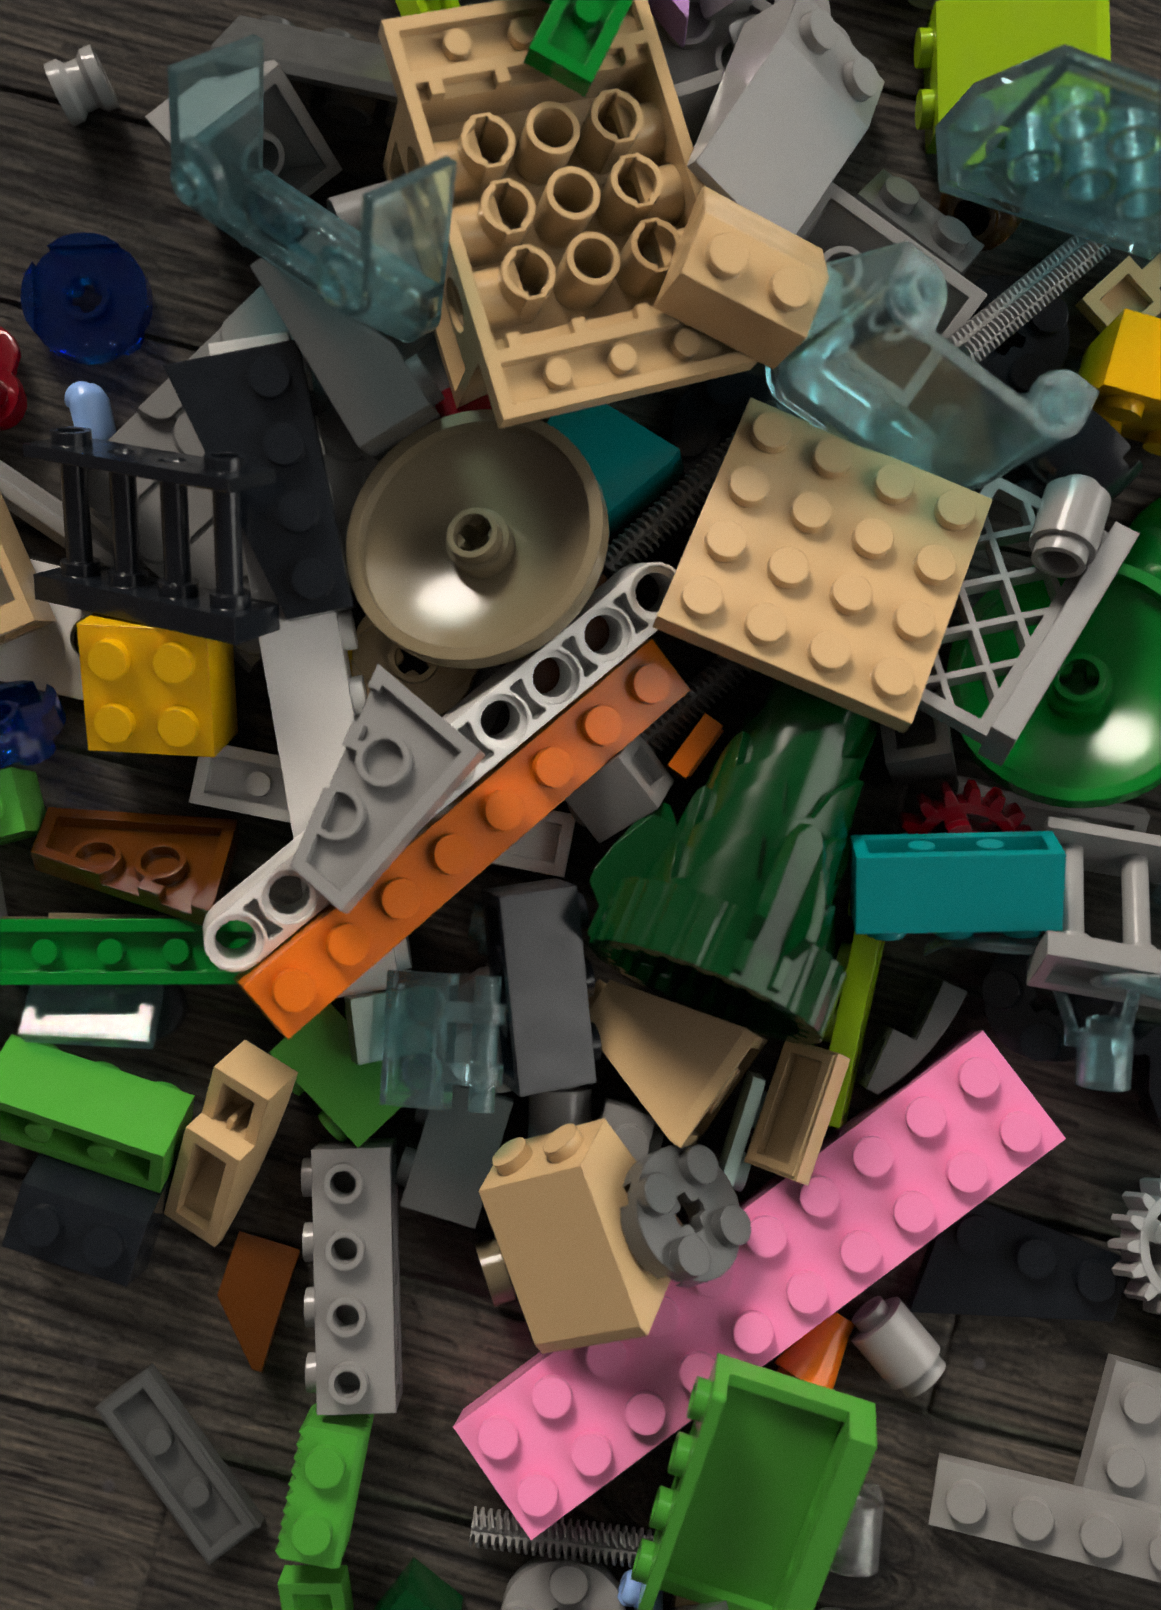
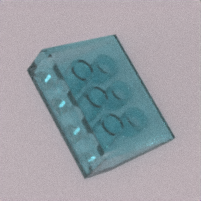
[935,44,1161,260]

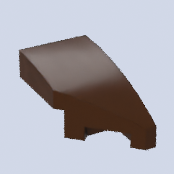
[217,1231,301,1374]

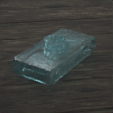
[18,985,165,1049]

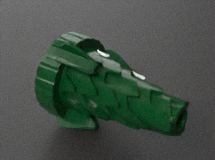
[587,678,880,1045]

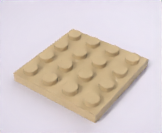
[652,397,993,733]

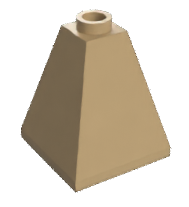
[588,979,768,1148]

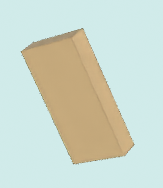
[744,1041,850,1186]

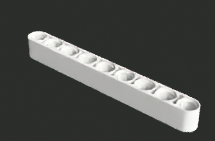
[203,562,676,972]

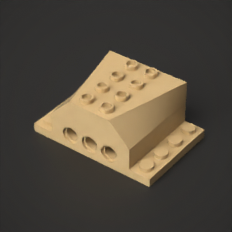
[378,0,758,429]

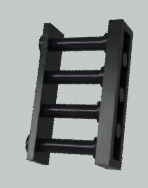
[23,426,280,645]

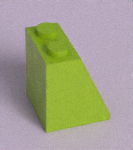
[914,0,1112,154]

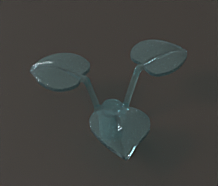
[923,932,1161,1091]

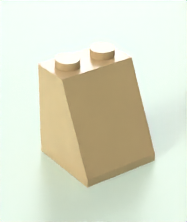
[479,1118,683,1354]

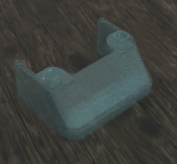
[168,34,457,343]

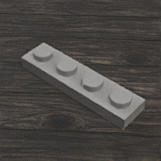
[928,1452,1161,1583]

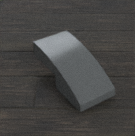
[856,977,967,1094]

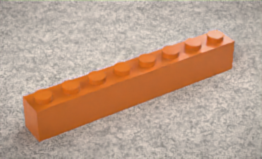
[233,639,691,1039]

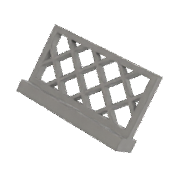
[917,473,1139,766]

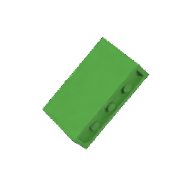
[631,1353,877,1610]

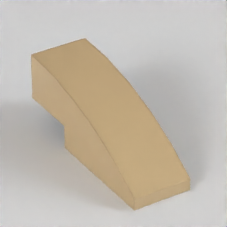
[164,1040,298,1247]

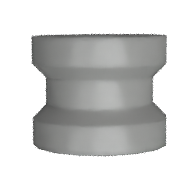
[43,44,120,126]

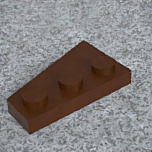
[31,807,240,926]

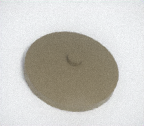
[346,409,609,669]

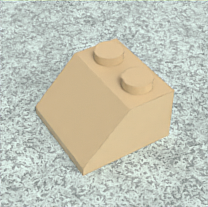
[653,186,829,369]

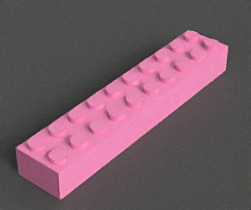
[453,1030,1066,1540]

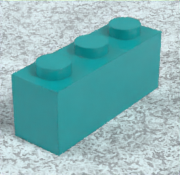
[850,831,1066,941]

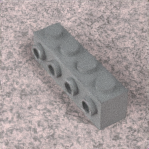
[301,1137,403,1415]

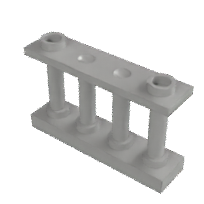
[1026,816,1161,1009]

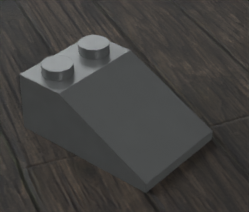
[250,258,445,461]

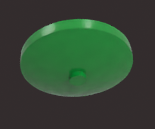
[947,563,1161,808]

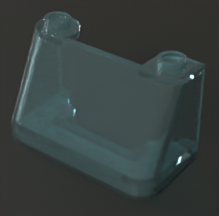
[766,241,1100,491]

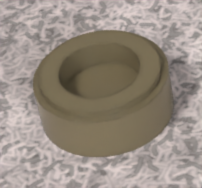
[475,1237,517,1307]

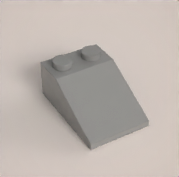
[686,0,885,235]

